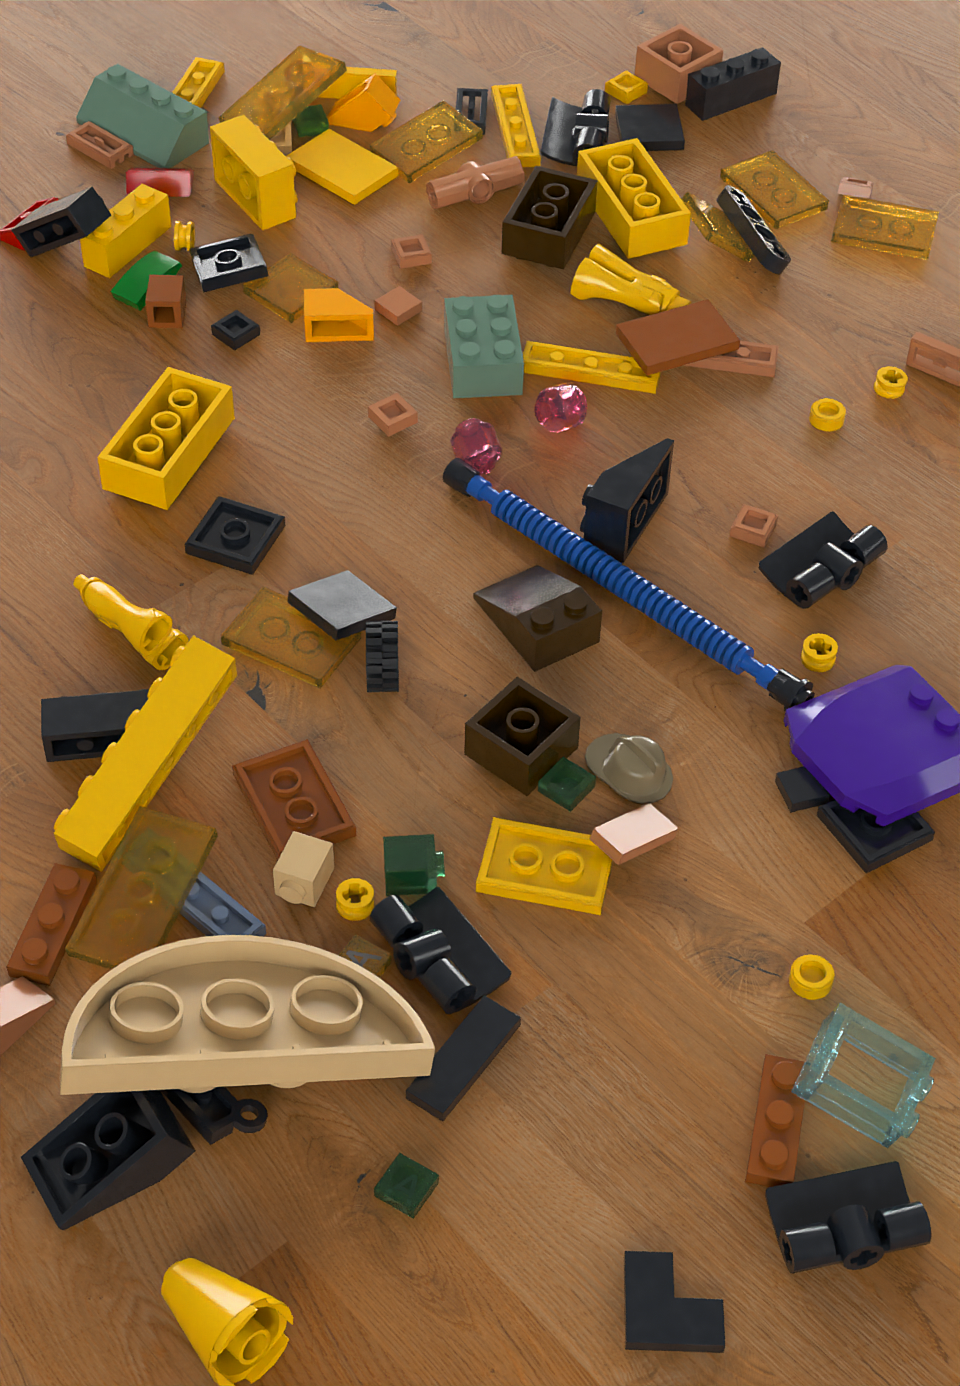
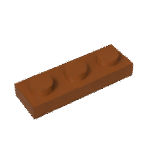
[6,863,97,986]
[745,1054,810,1187]

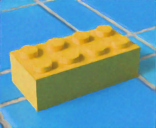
[577,138,691,259]
[97,367,235,510]

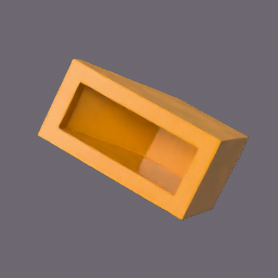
[325,73,401,132]
[304,288,374,342]

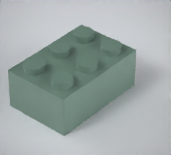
[444,295,524,398]

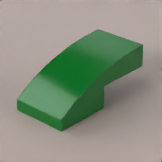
[110,250,182,311]

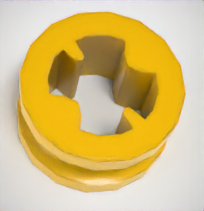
[174,221,195,251]
[874,366,908,399]
[801,633,838,672]
[336,878,374,921]

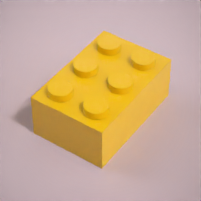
[210,114,298,231]

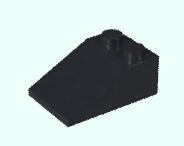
[580,438,674,563]
[21,1090,196,1230]

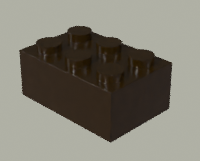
[501,166,598,270]

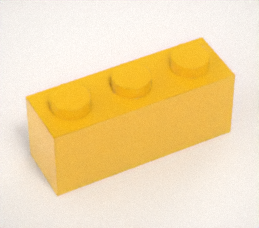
[80,184,172,278]

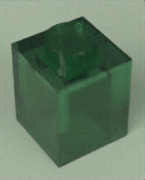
[383,834,445,896]

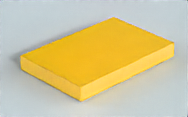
[286,128,398,205]
[476,817,613,915]

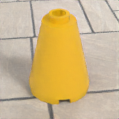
[161,1258,294,1386]

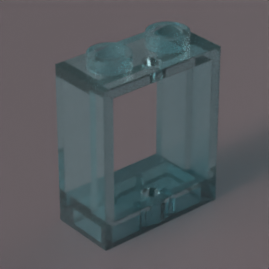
[791,1003,936,1148]

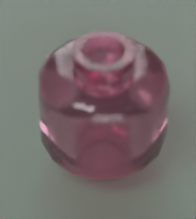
[534,383,588,432]
[450,418,503,475]

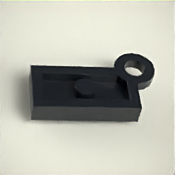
[160,1086,268,1145]

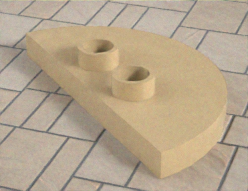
[60,935,435,1095]

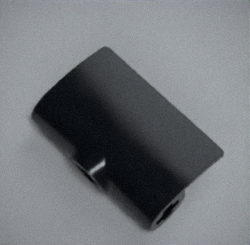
[541,89,611,166]
[759,511,888,609]
[370,887,512,1014]
[765,1161,932,1274]

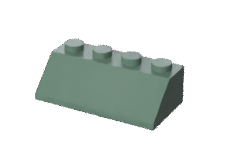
[76,63,209,168]

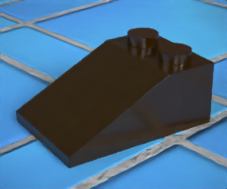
[473,565,602,672]

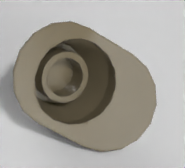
[585,733,673,804]

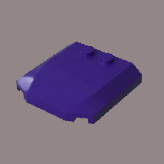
[784,665,960,827]

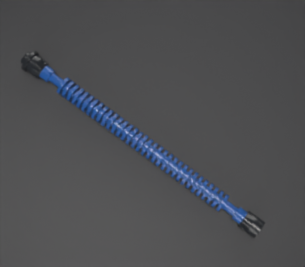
[443,458,815,712]

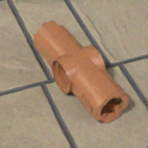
[426,156,524,210]

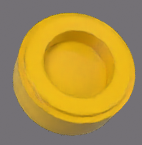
[809,398,846,432]
[789,954,835,1000]

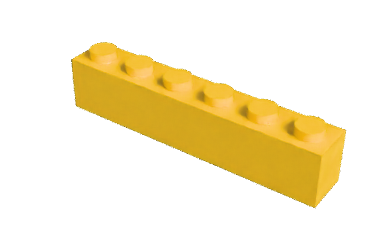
[54,635,237,872]

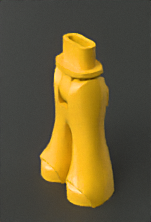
[570,244,692,315]
[73,574,189,670]

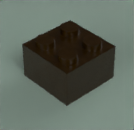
[464,677,581,796]

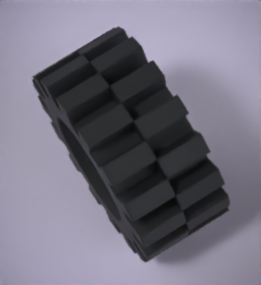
[366,621,399,692]

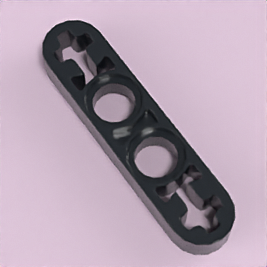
[716,185,791,275]

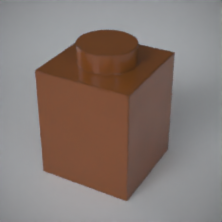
[145,275,186,328]

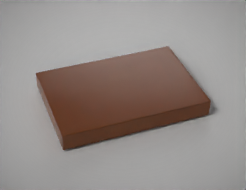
[616,299,740,376]
[232,739,357,861]

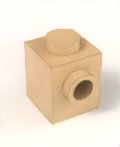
[273,831,334,907]

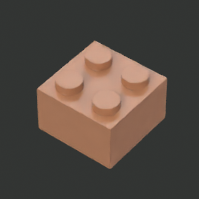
[635,24,723,104]

